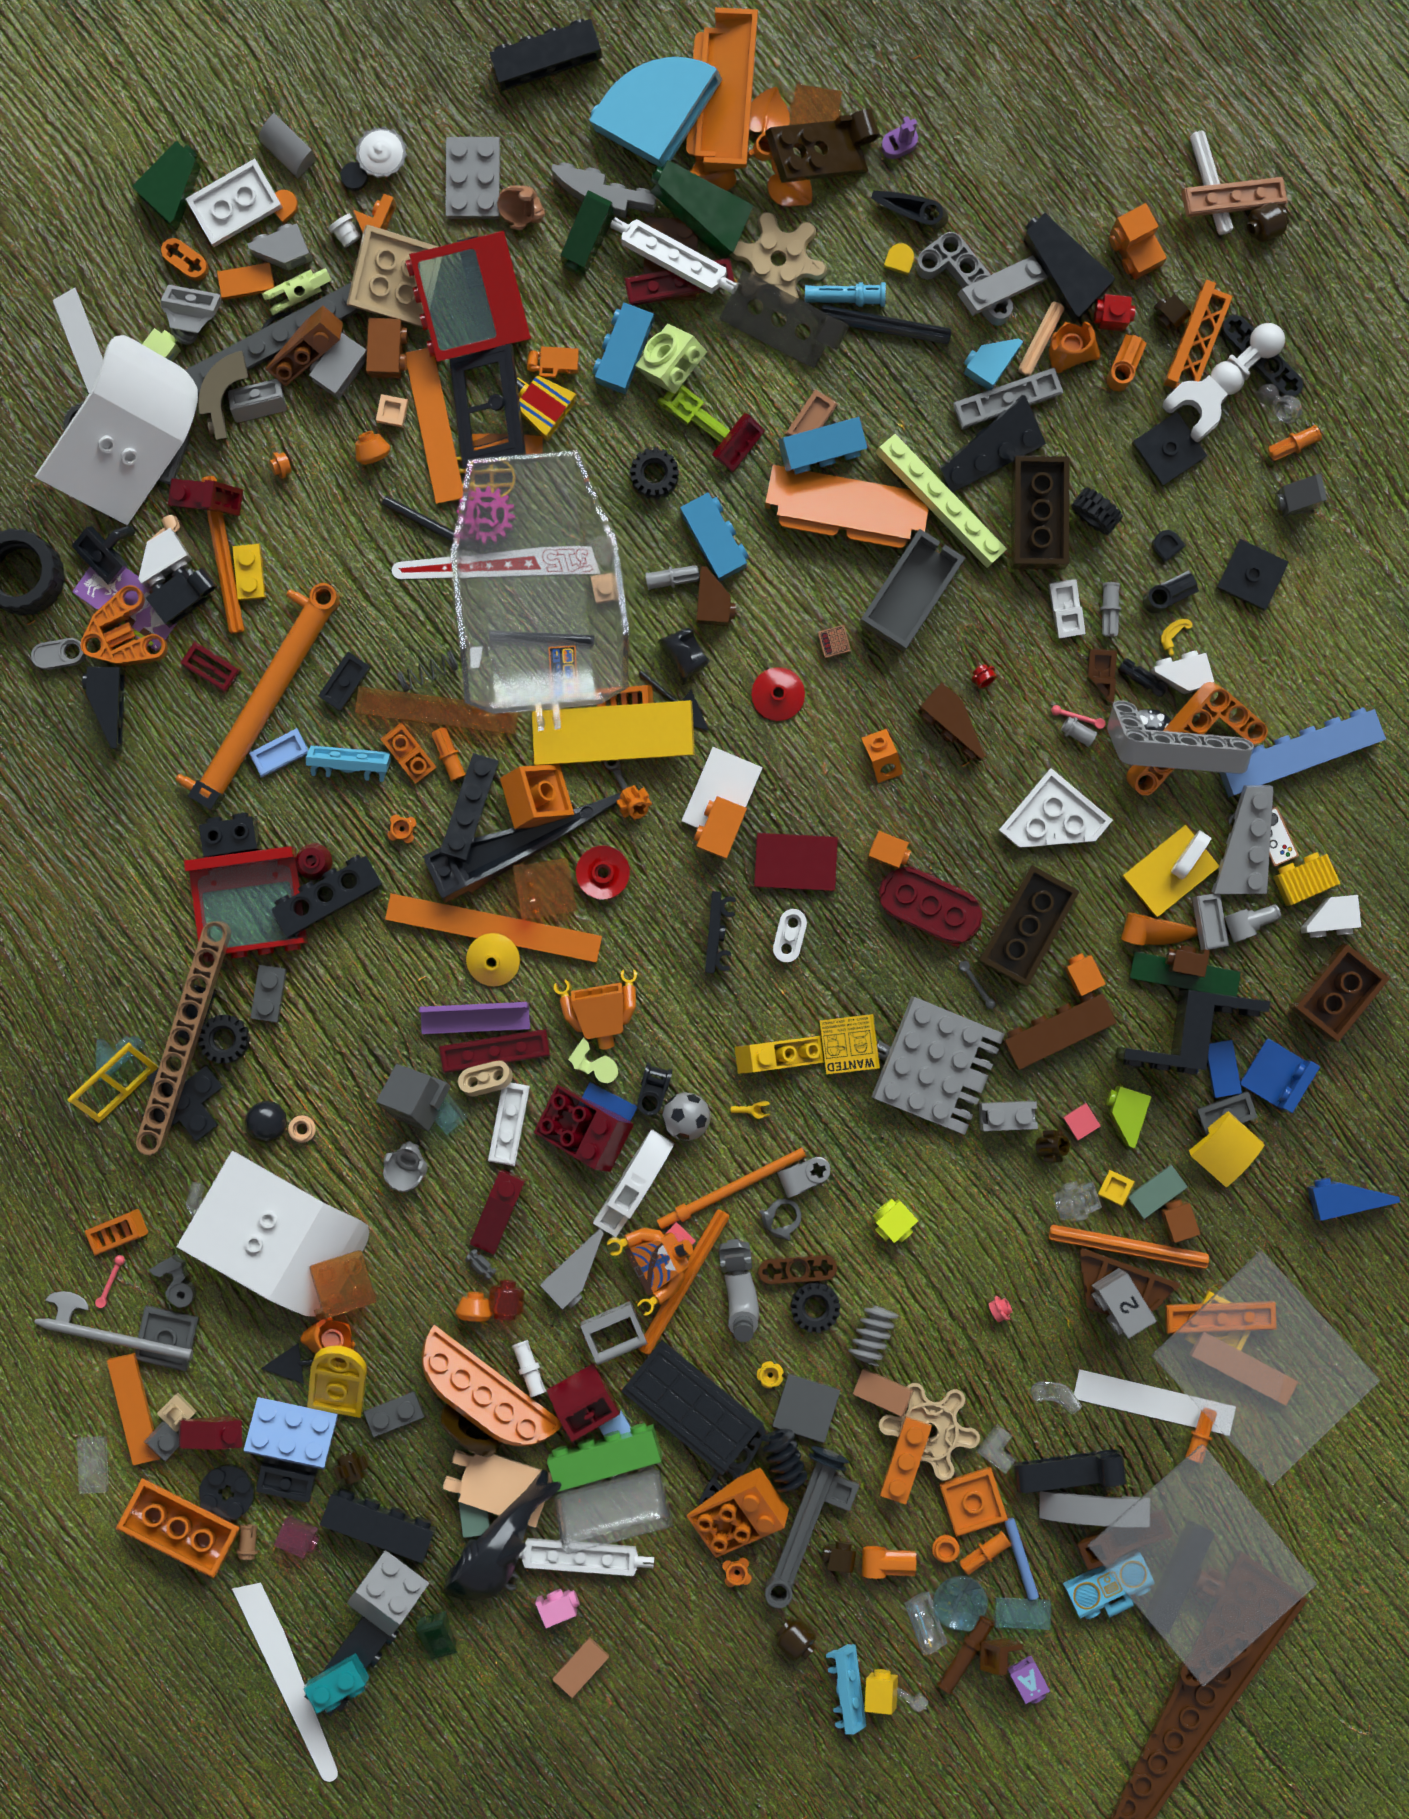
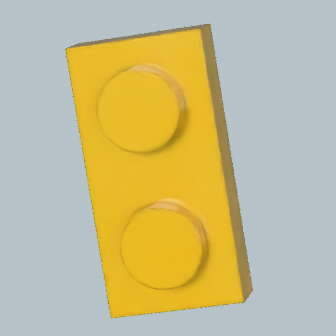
[232,544,266,601]

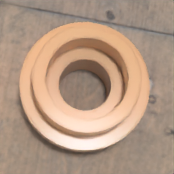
[288,1115,316,1143]

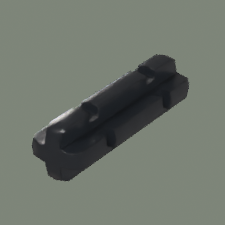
[1118,658,1169,697]

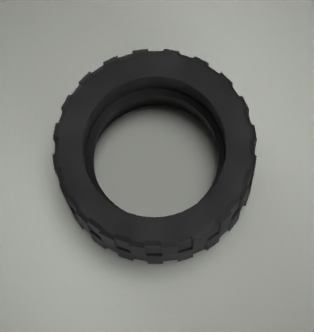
[0,528,65,616]

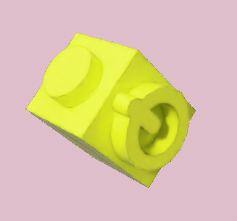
[873,1198,918,1243]

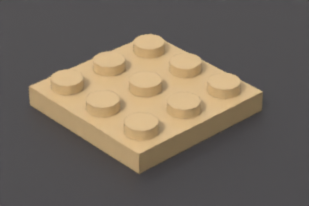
[347,224,442,328]

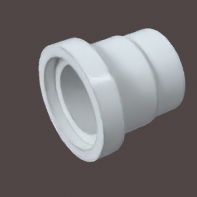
[328,214,361,247]

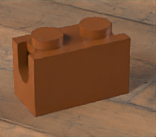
[366,318,408,379]

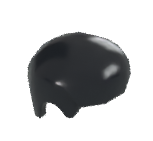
[244,1100,287,1143]

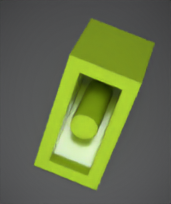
[1106,1086,1152,1148]

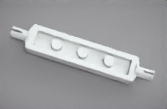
[610,217,738,294]
[519,1538,654,1576]

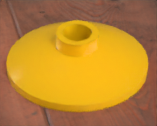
[466,933,520,986]

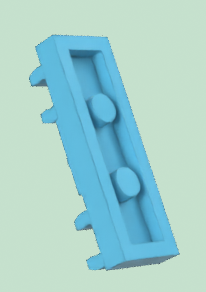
[306,746,391,782]
[826,1644,866,1735]

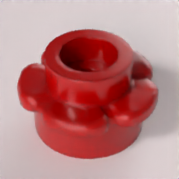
[971,664,997,689]

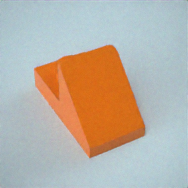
[354,194,397,232]

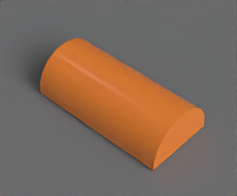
[116,1478,240,1578]

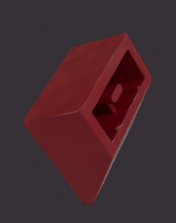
[547,1363,621,1442]

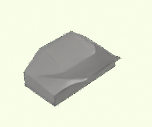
[161,285,221,333]

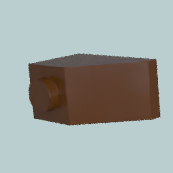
[696,566,736,627]

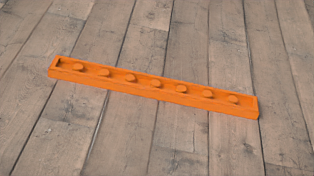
[385,893,602,962]

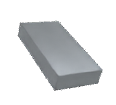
[1192,894,1229,950]

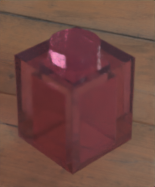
[274,1515,320,1559]

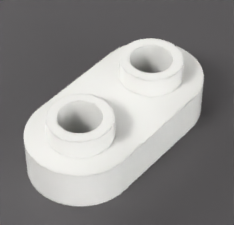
[773,909,807,962]

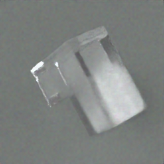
[977,1424,1016,1474]

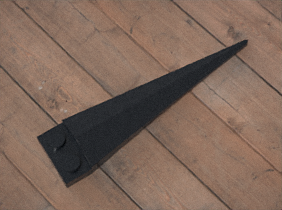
[423,793,621,903]

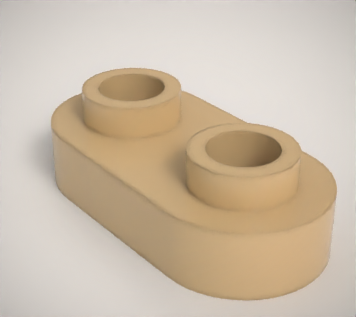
[458,1061,513,1097]

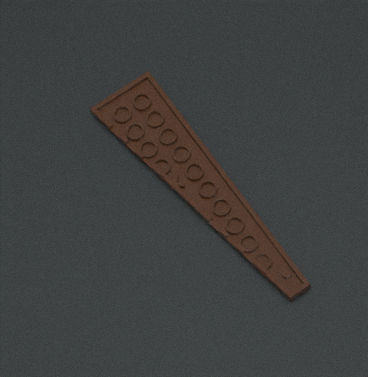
[1109,1549,1308,1819]

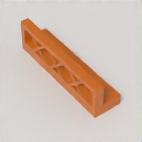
[1163,279,1233,389]

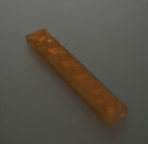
[355,686,519,735]

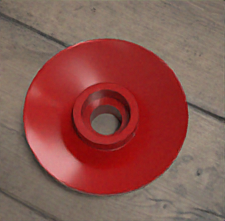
[751,667,805,721]
[576,845,630,899]

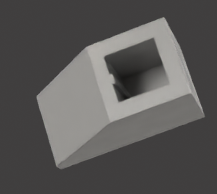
[247,224,313,271]

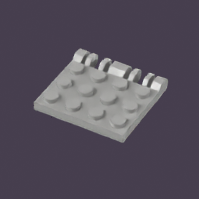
[871,996,1005,1135]

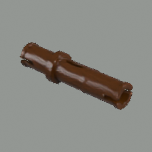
[937,1615,996,1694]

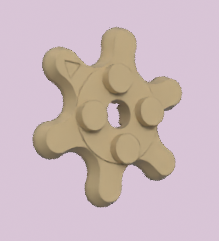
[731,212,827,309]
[879,1383,980,1480]

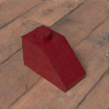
[179,1416,242,1450]

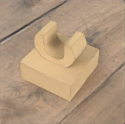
[157,1393,197,1432]

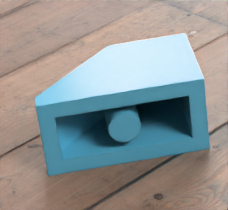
[964,338,1023,391]

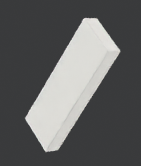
[488,1082,530,1166]

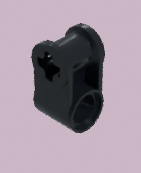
[637,1062,673,1116]

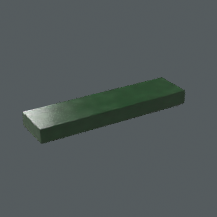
[1129,952,1241,997]

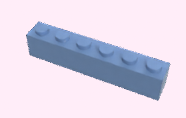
[1219,707,1386,797]

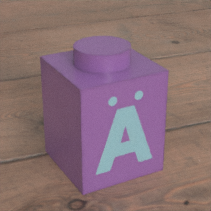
[1007,1656,1050,1704]

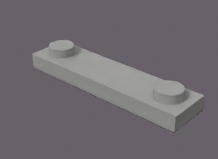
[957,256,1048,316]
[953,368,1063,430]

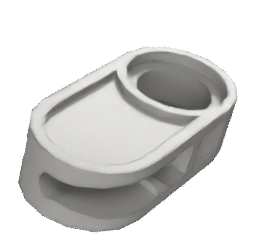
[31,638,86,670]

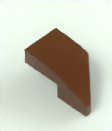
[1087,648,1117,702]

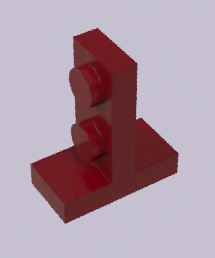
[168,478,243,516]

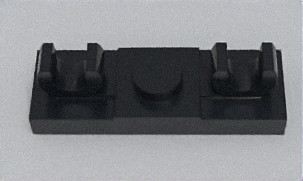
[705,891,736,973]

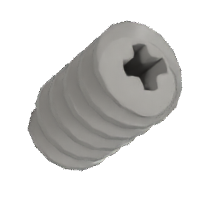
[848,1305,899,1366]

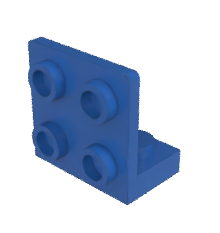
[1240,1039,1320,1113]

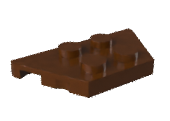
[1079,1247,1180,1316]

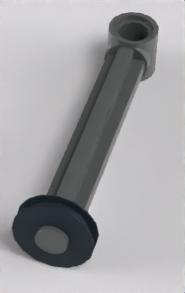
[765,1446,849,1608]

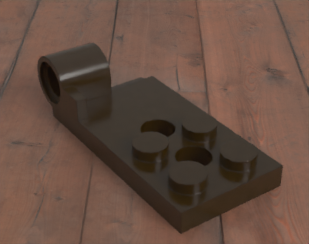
[765,109,880,183]

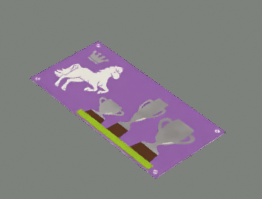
[72,567,178,651]

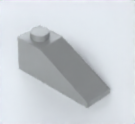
[540,1228,604,1309]

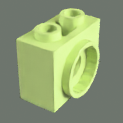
[635,324,707,394]

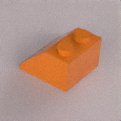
[500,764,574,829]

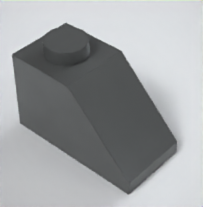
[1276,474,1327,517]

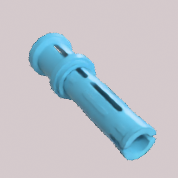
[805,282,886,307]

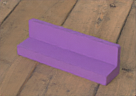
[419,1002,530,1034]

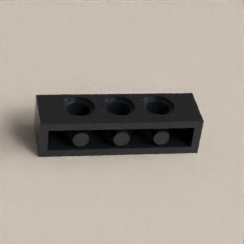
[271,855,383,938]

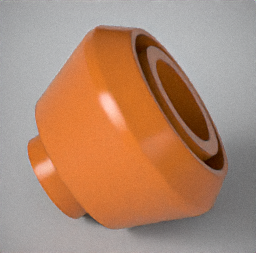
[355,431,391,465]
[455,1292,492,1322]

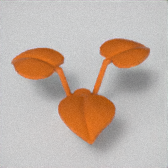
[690,87,812,207]

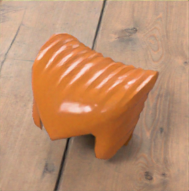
[1049,322,1100,373]
[300,1317,355,1362]

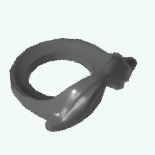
[759,1198,802,1241]

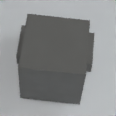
[376,1064,451,1132]

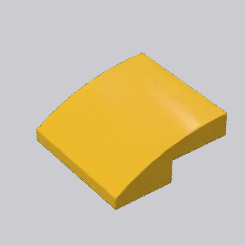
[1189,1111,1264,1188]

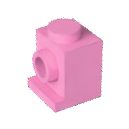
[535,1589,580,1628]

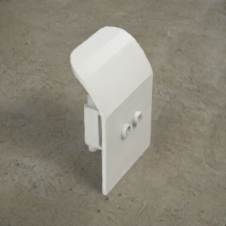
[35,335,198,525]
[177,1151,369,1317]

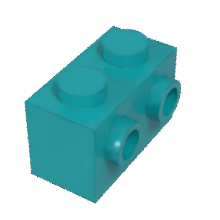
[303,1653,369,1713]

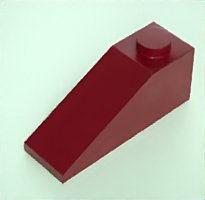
[470,1169,527,1255]

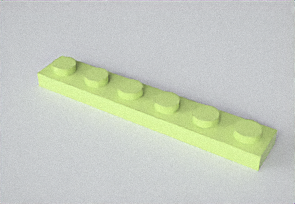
[875,434,1007,568]

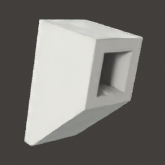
[138,528,192,588]
[1150,651,1215,694]
[1301,895,1361,938]

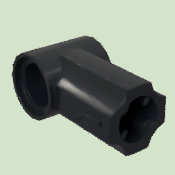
[1142,571,1199,613]

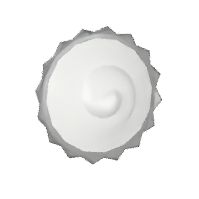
[355,126,407,178]

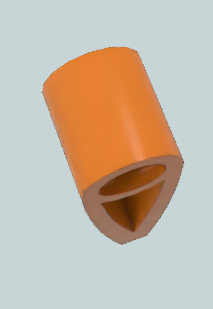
[1121,913,1198,945]

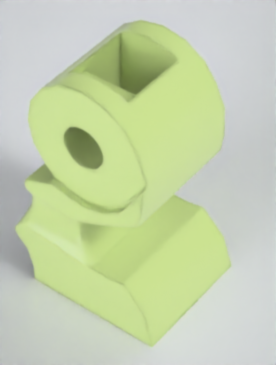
[568,1037,619,1083]

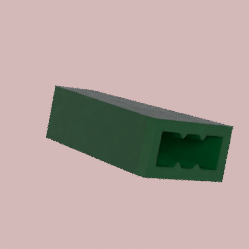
[650,160,753,259]

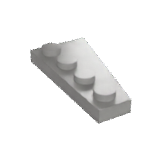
[1211,785,1273,894]

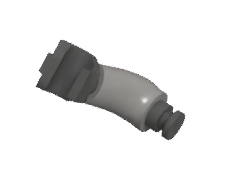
[718,1239,759,1342]

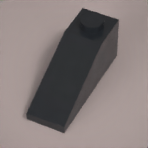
[82,666,125,751]

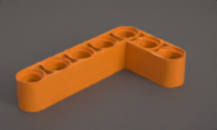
[1126,682,1268,795]

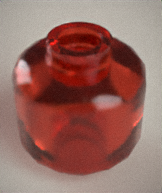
[489,1280,525,1320]

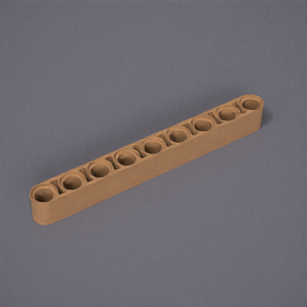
[136,921,231,1155]

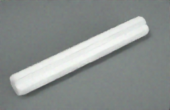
[1190,130,1233,235]

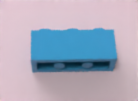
[592,303,654,395]
[778,417,868,474]
[680,492,749,582]

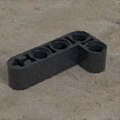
[1013,1450,1127,1493]

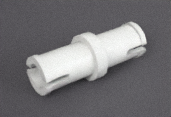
[512,1340,546,1398]

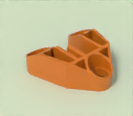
[80,585,168,666]

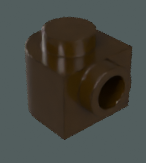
[1153,293,1191,331]
[822,1541,857,1573]

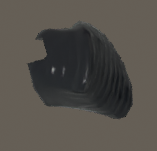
[657,628,710,685]

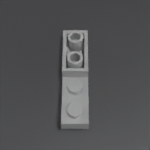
[552,163,656,218]

